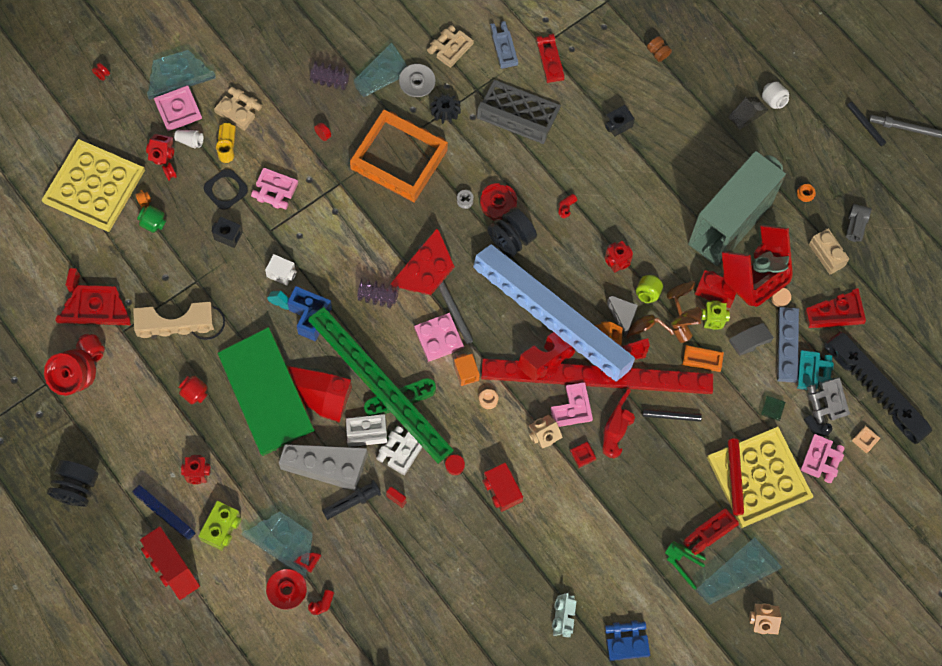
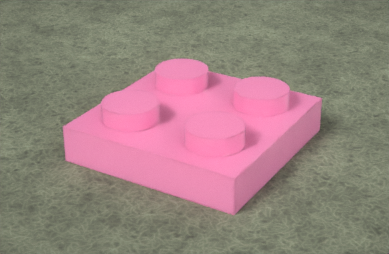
[154,86,202,132]
[414,313,464,362]

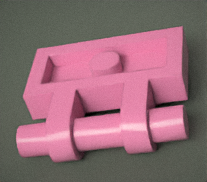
[251,168,298,210]
[800,434,845,483]

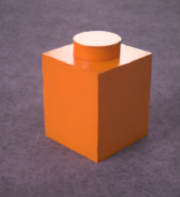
[454,354,480,386]

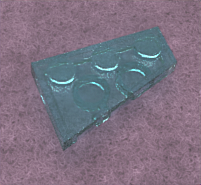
[354,43,407,97]

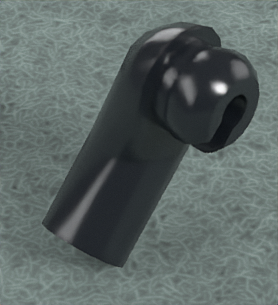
[803,415,833,436]

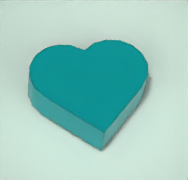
[267,291,289,310]

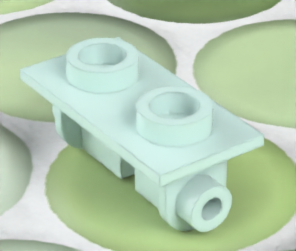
[552,593,577,637]

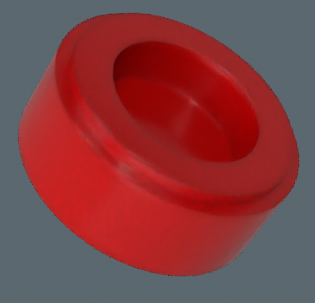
[314,122,331,141]
[445,455,465,475]

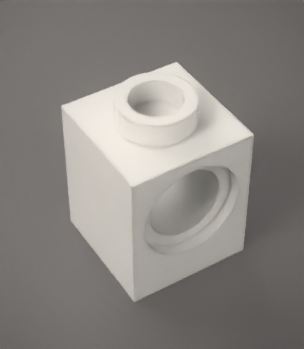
[265,254,297,286]

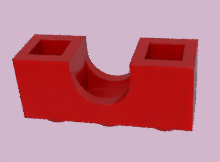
[517,332,575,381]

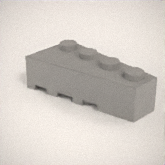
[279,445,368,491]

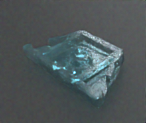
[147,50,216,100]
[241,512,313,578]

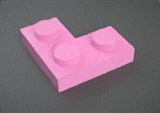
[550,383,593,427]

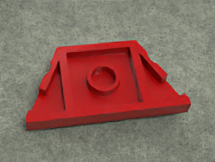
[390,229,455,296]
[55,285,131,325]

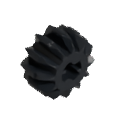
[430,92,461,124]

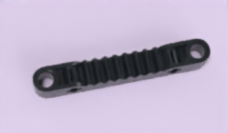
[824,332,932,444]

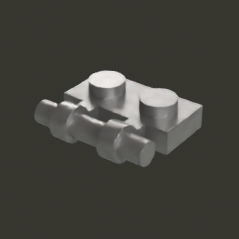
[807,377,850,424]

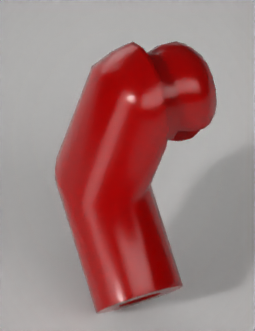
[558,193,578,218]

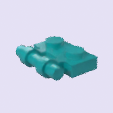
[797,350,834,390]

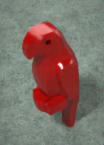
[602,389,635,458]

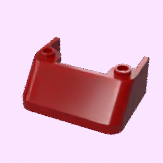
[722,225,793,307]

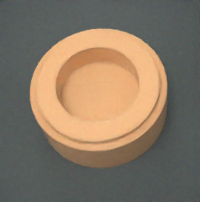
[771,288,791,307]
[479,389,498,409]

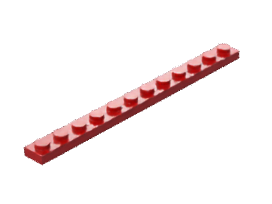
[481,359,713,394]

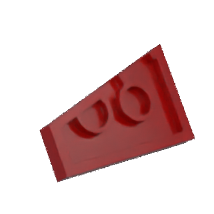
[805,288,866,328]

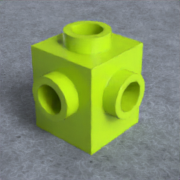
[701,301,730,330]

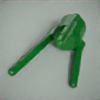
[665,541,706,590]

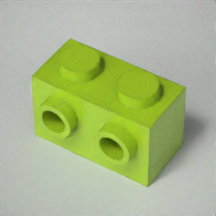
[198,501,241,551]

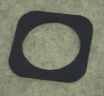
[204,169,248,210]

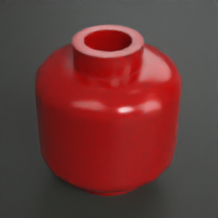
[76,334,105,363]
[178,376,208,404]

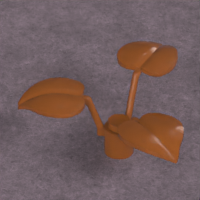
[626,280,702,343]

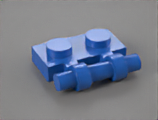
[605,620,650,661]

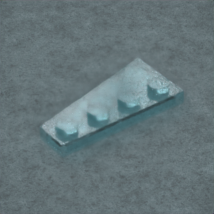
[696,537,782,605]

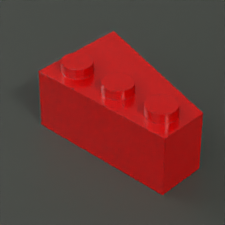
[140,526,200,600]

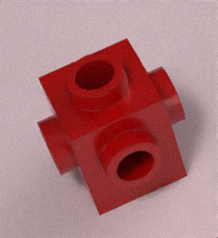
[146,134,175,165]
[605,241,633,273]
[181,455,211,485]

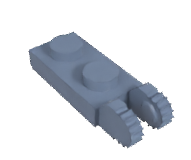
[490,21,518,69]

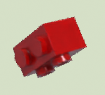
[695,270,736,308]
[482,462,523,512]

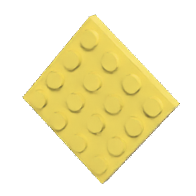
[42,139,145,232]
[707,427,814,528]

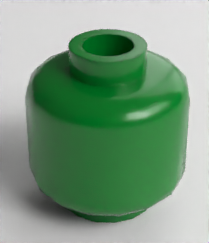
[137,205,167,233]

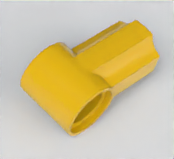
[216,123,236,163]

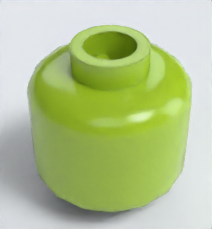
[636,275,663,303]

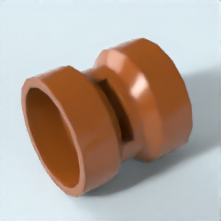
[647,36,672,62]

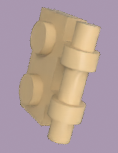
[427,25,474,68]
[214,87,262,131]

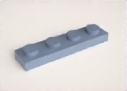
[777,307,799,383]

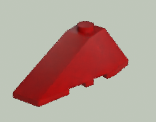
[287,366,352,423]

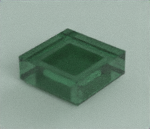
[761,396,786,421]

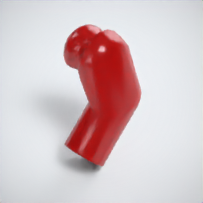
[308,590,334,615]

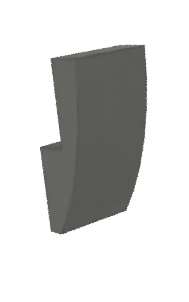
[729,323,774,356]

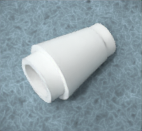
[174,130,204,149]

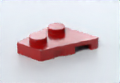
[622,338,650,360]

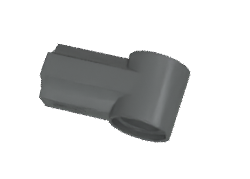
[846,203,872,242]

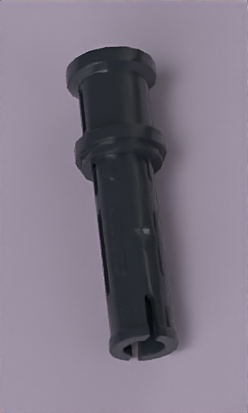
[322,479,382,521]

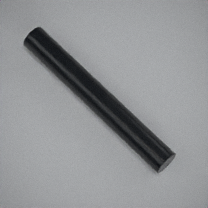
[847,102,887,147]
[643,409,702,422]

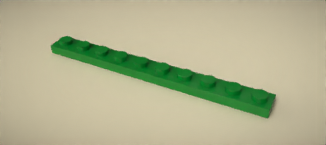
[308,307,454,464]

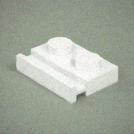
[346,414,387,447]

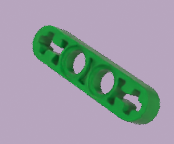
[364,378,436,416]

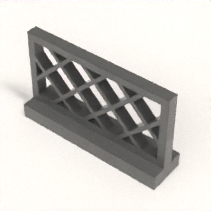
[477,80,561,144]

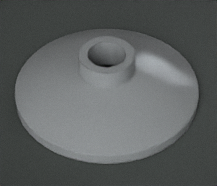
[399,64,435,97]

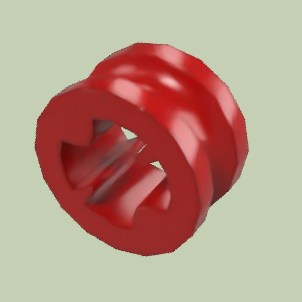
[92,63,110,81]
[161,162,177,181]

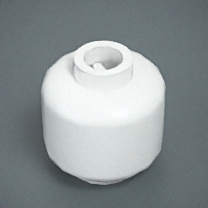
[762,82,789,109]

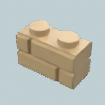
[809,228,849,275]

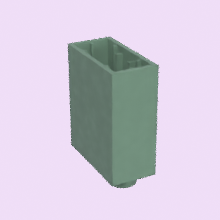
[688,151,786,267]

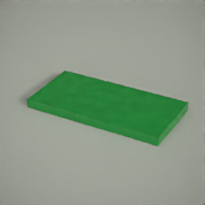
[218,327,315,456]

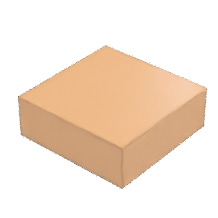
[852,425,880,453]

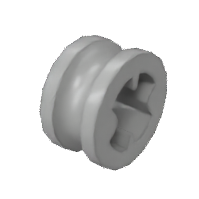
[457,190,474,209]

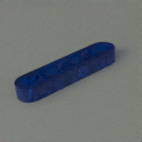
[132,484,196,541]

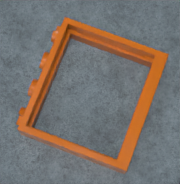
[350,110,448,203]

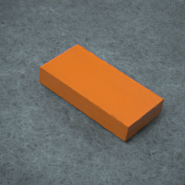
[682,345,724,372]

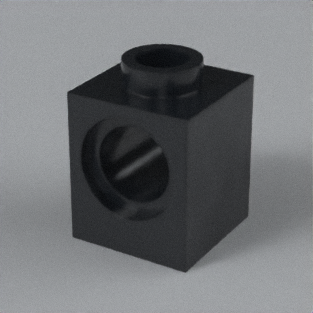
[604,105,635,137]
[211,217,243,248]

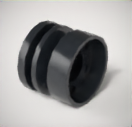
[487,207,537,258]
[47,460,99,507]

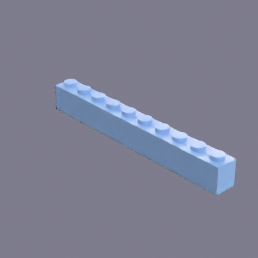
[473,244,635,382]

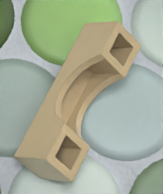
[133,302,214,338]

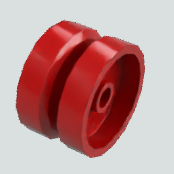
[44,349,96,396]

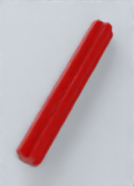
[728,438,744,516]

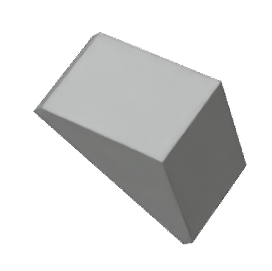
[607,296,638,337]

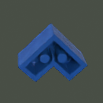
[287,286,332,341]

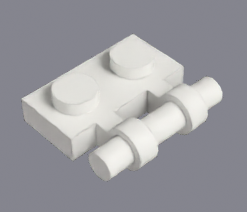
[376,426,423,476]

